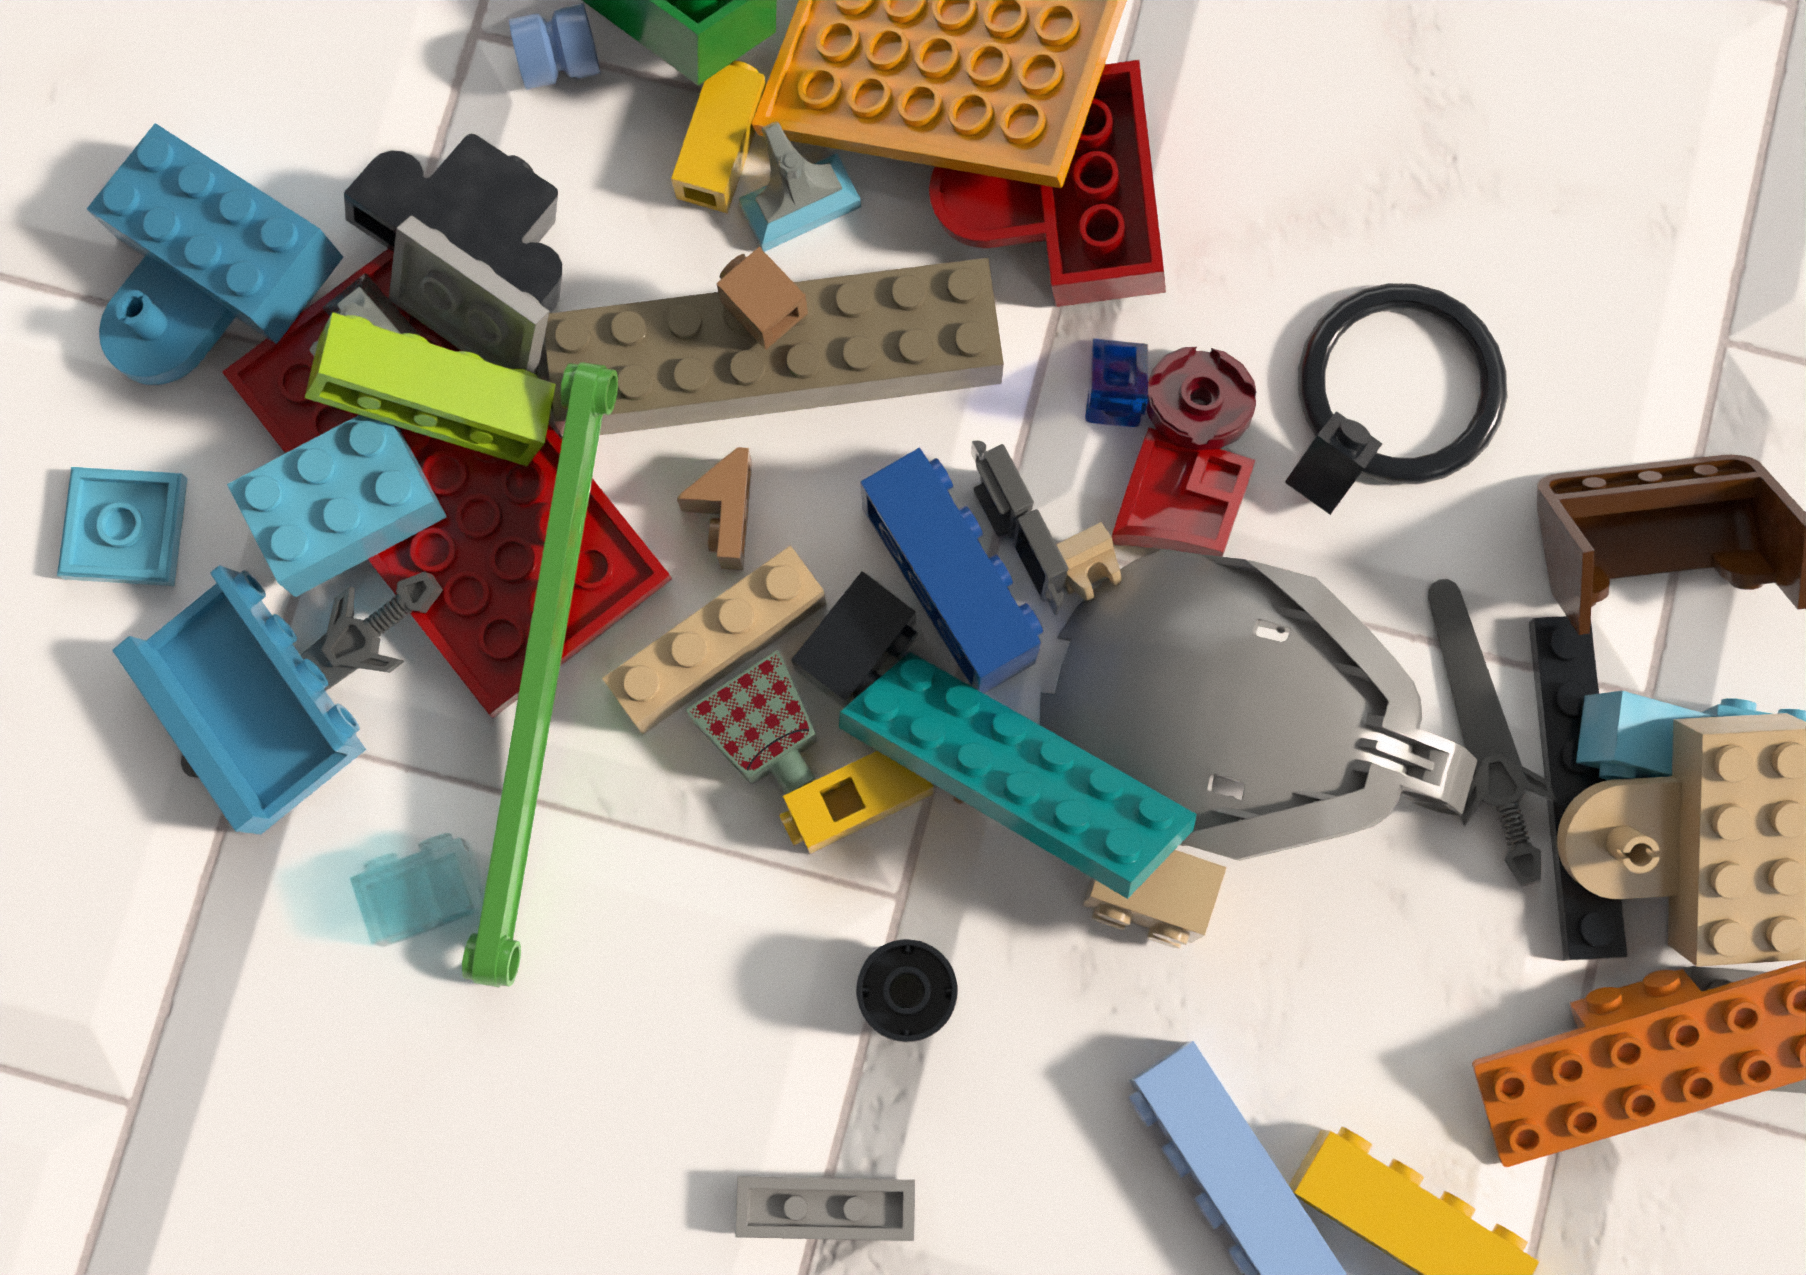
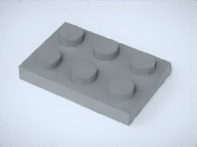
[389,215,550,376]

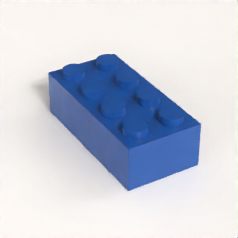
[860,447,1043,694]

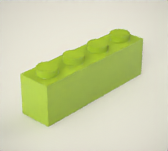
[305,312,556,466]

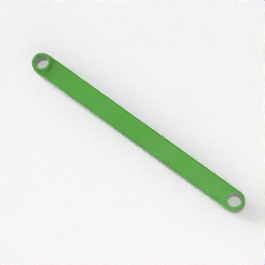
[462,362,618,988]

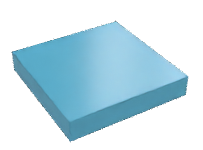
[57,467,188,586]

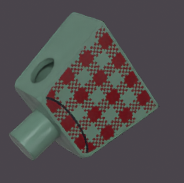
[685,650,818,794]

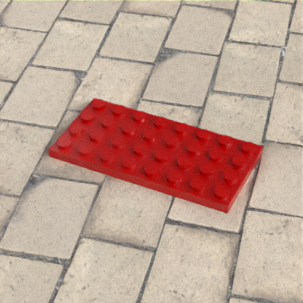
[222,249,672,718]

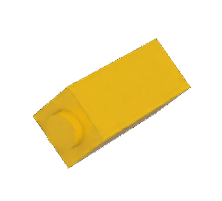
[671,60,766,214]
[779,751,934,854]

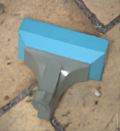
[739,121,861,252]

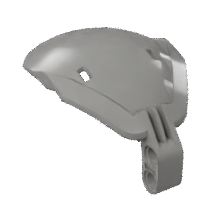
[1040,549,1477,861]

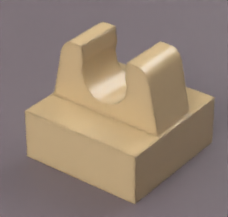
[1056,522,1122,601]

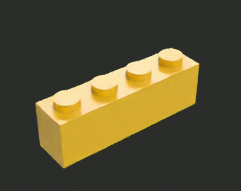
[1289,1126,1540,1275]

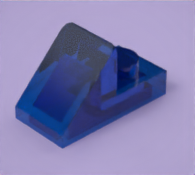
[1085,338,1148,427]

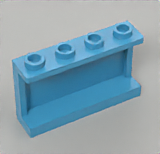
[112,565,367,835]

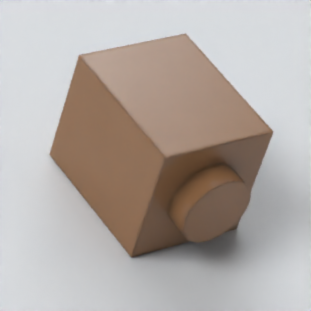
[716,246,808,350]

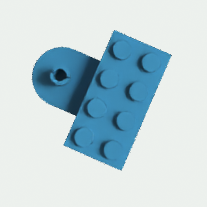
[86,123,344,385]

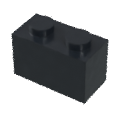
[791,571,918,708]

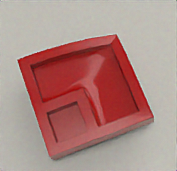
[1111,427,1255,557]

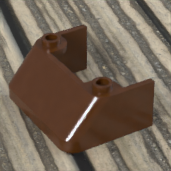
[1536,454,1806,635]

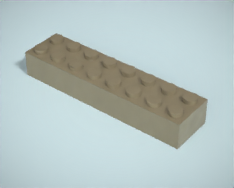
[545,258,1004,438]

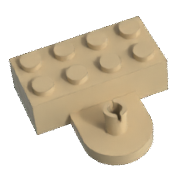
[1557,713,1806,967]

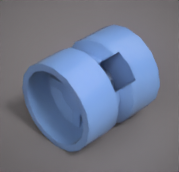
[509,3,601,90]

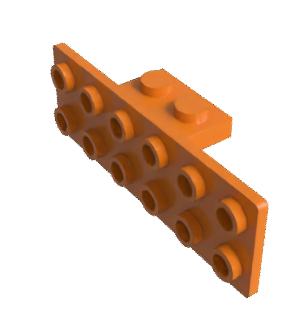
[1472,961,1806,1167]

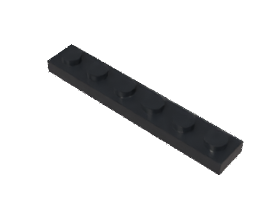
[1528,616,1628,961]

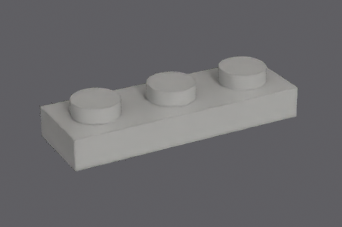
[735,1176,915,1241]

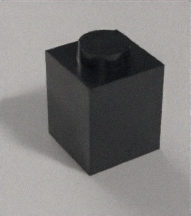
[1284,411,1383,515]

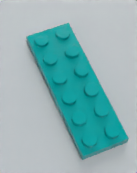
[839,652,1197,899]

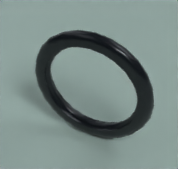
[1298,283,1508,484]

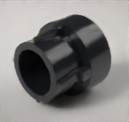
[856,939,958,1043]

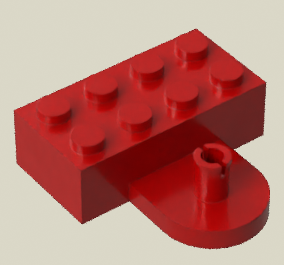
[929,60,1166,307]

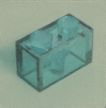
[350,833,486,947]

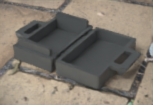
[971,440,1069,616]

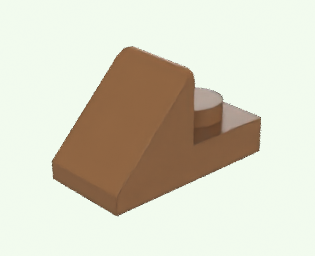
[677,447,753,570]

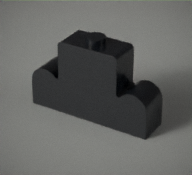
[344,133,563,313]

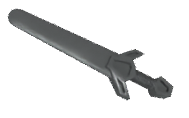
[180,572,443,778]
[1428,579,1556,887]

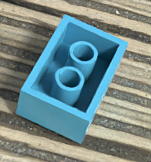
[227,415,447,597]

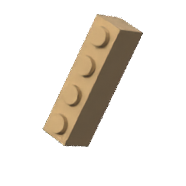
[602,545,826,735]

